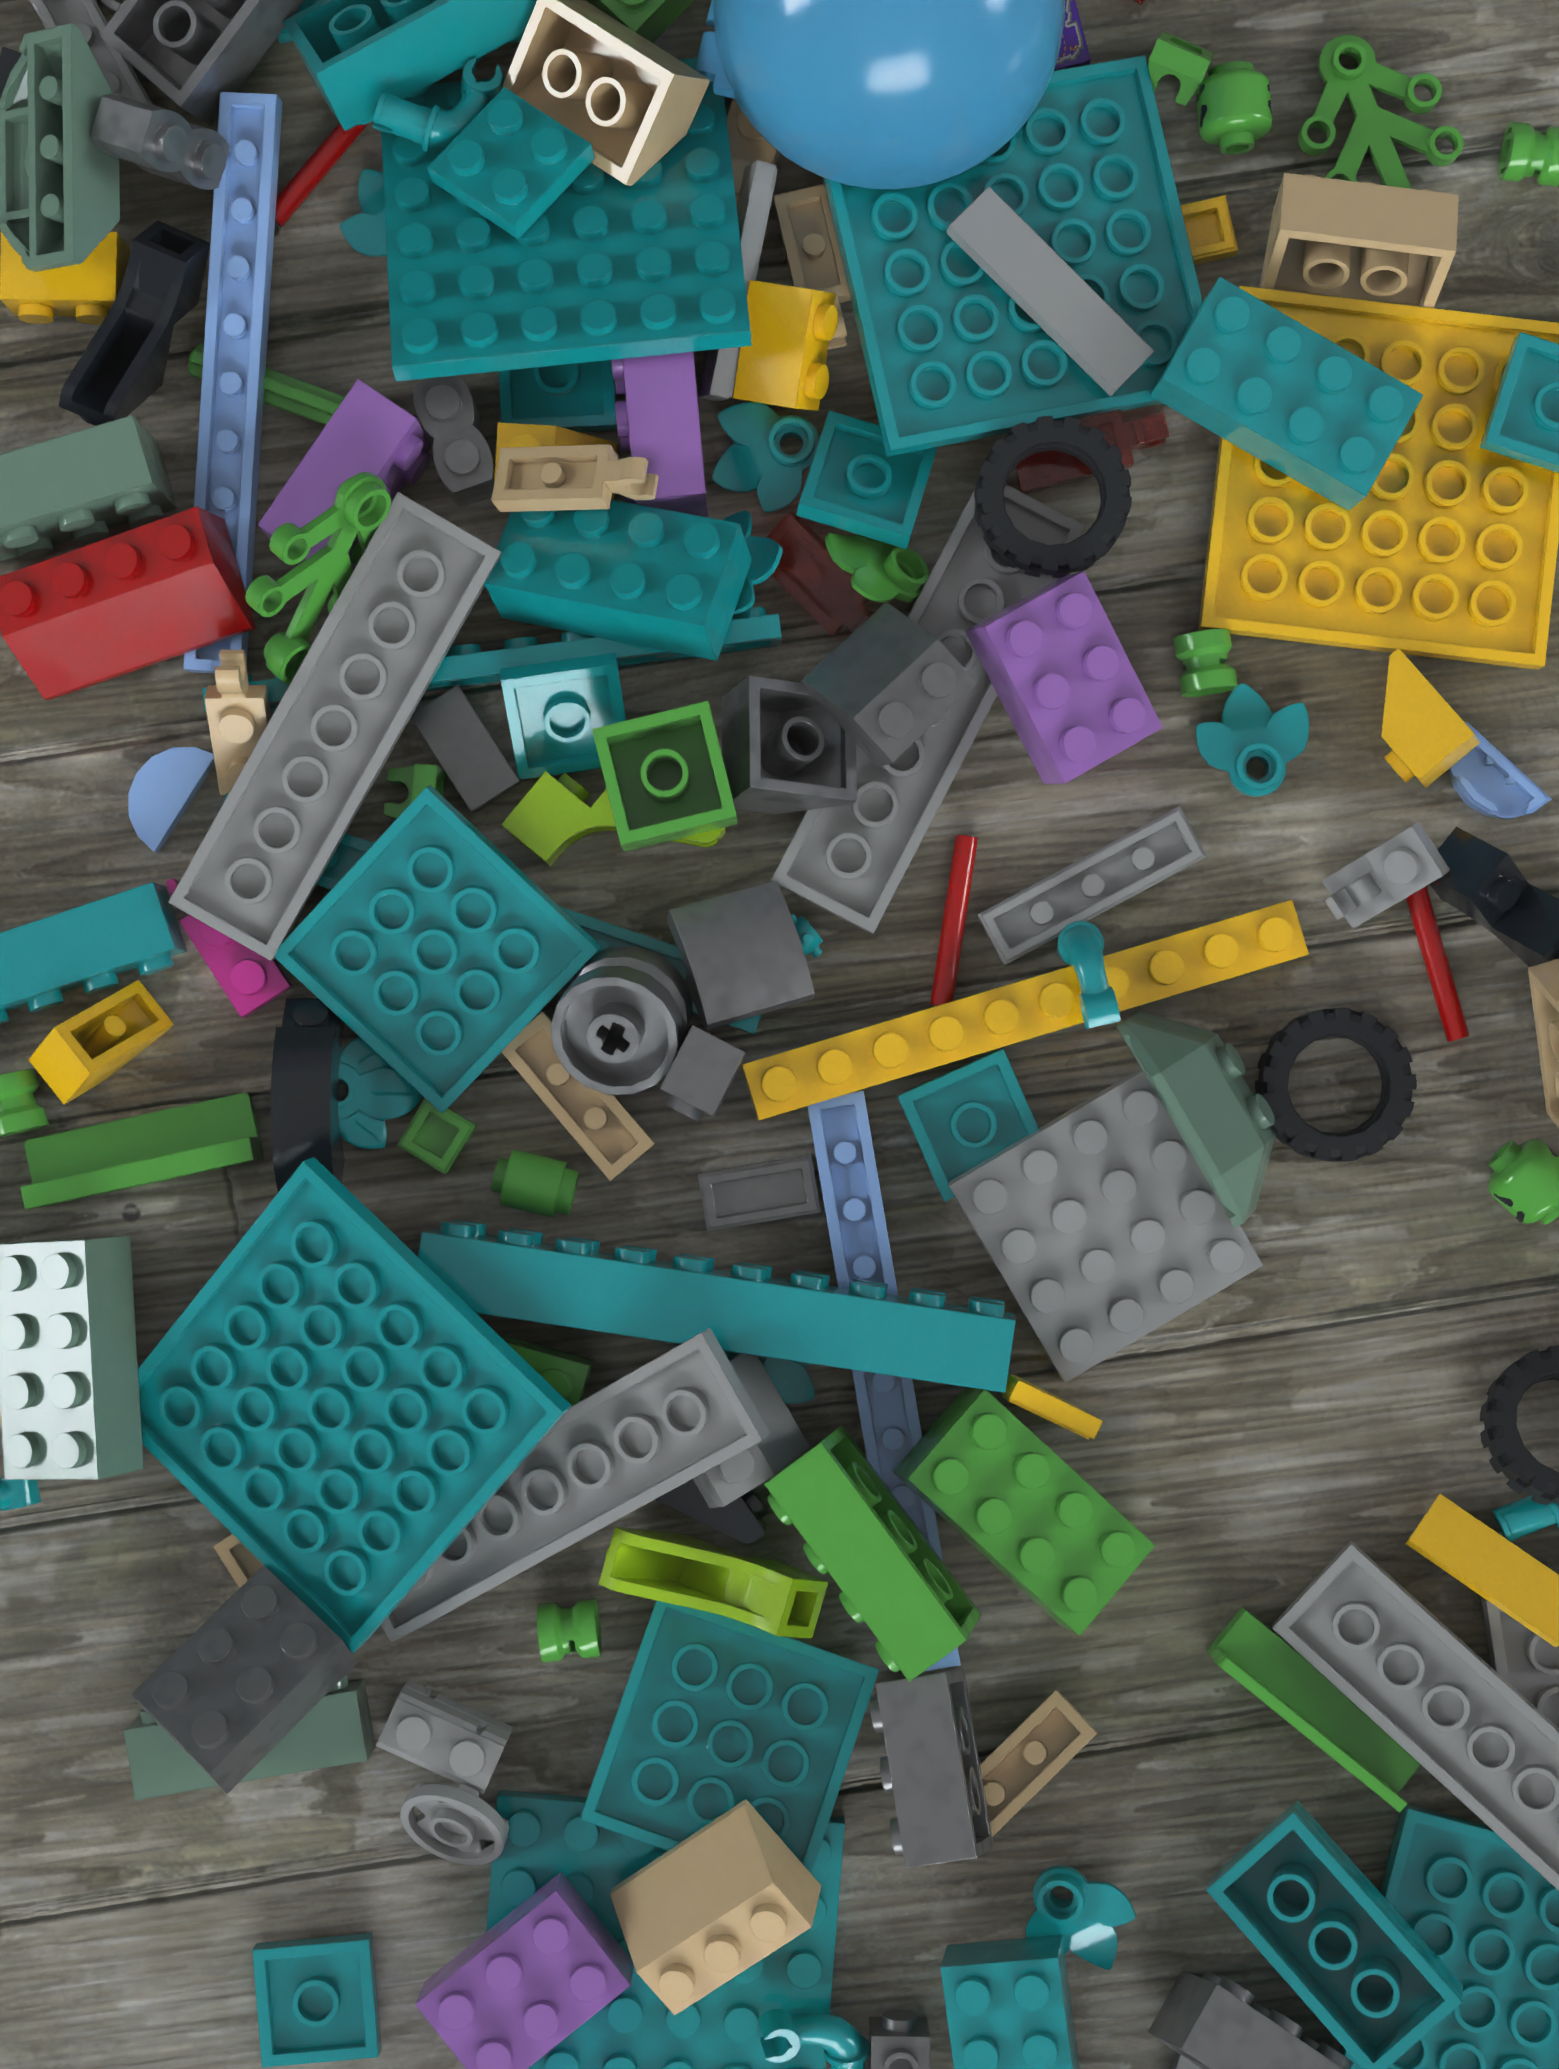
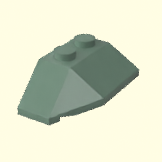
[0,23,120,272]
[1116,1011,1276,1228]

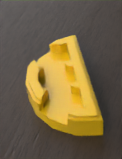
[1001,1374,1103,1440]

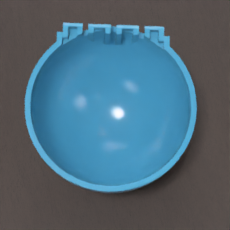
[694,0,1065,189]

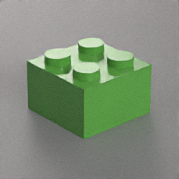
[592,700,738,852]

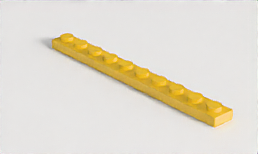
[741,900,1309,1121]

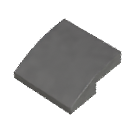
[667,880,815,1030]

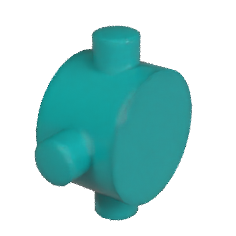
[791,914,823,958]

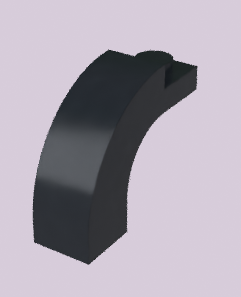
[271,998,345,1192]

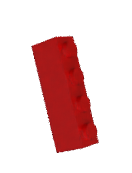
[0,506,256,700]

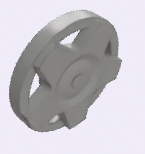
[400,1782,509,1865]

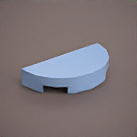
[1448,722,1552,820]
[128,747,215,854]

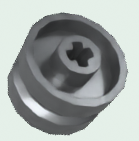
[550,946,693,1095]

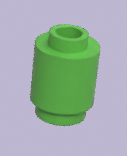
[491,1149,580,1218]

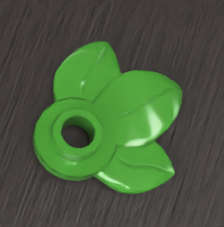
[825,532,929,603]

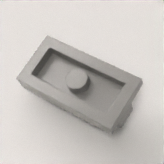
[1322,821,1450,929]

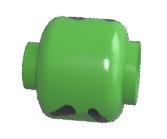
[1196,61,1272,155]
[1487,1138,1559,1225]

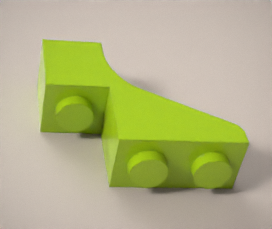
[501,771,726,867]
[598,1527,828,1638]

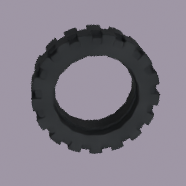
[974,416,1132,578]
[1255,1008,1417,1162]
[1480,1345,1559,1505]

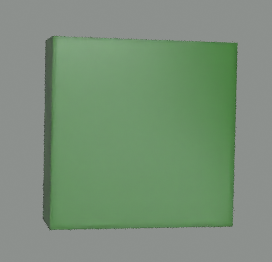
[397,1098,478,1175]

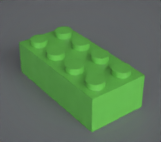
[892,1387,1155,1636]
[764,1425,982,1682]

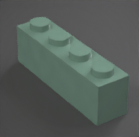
[124,1674,376,1800]

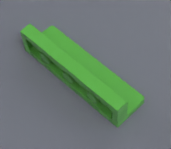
[20,1093,264,1209]
[1206,1607,1421,1812]

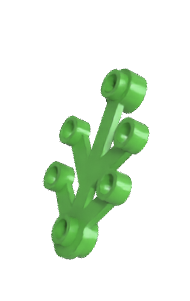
[1298,35,1464,189]
[245,472,391,685]

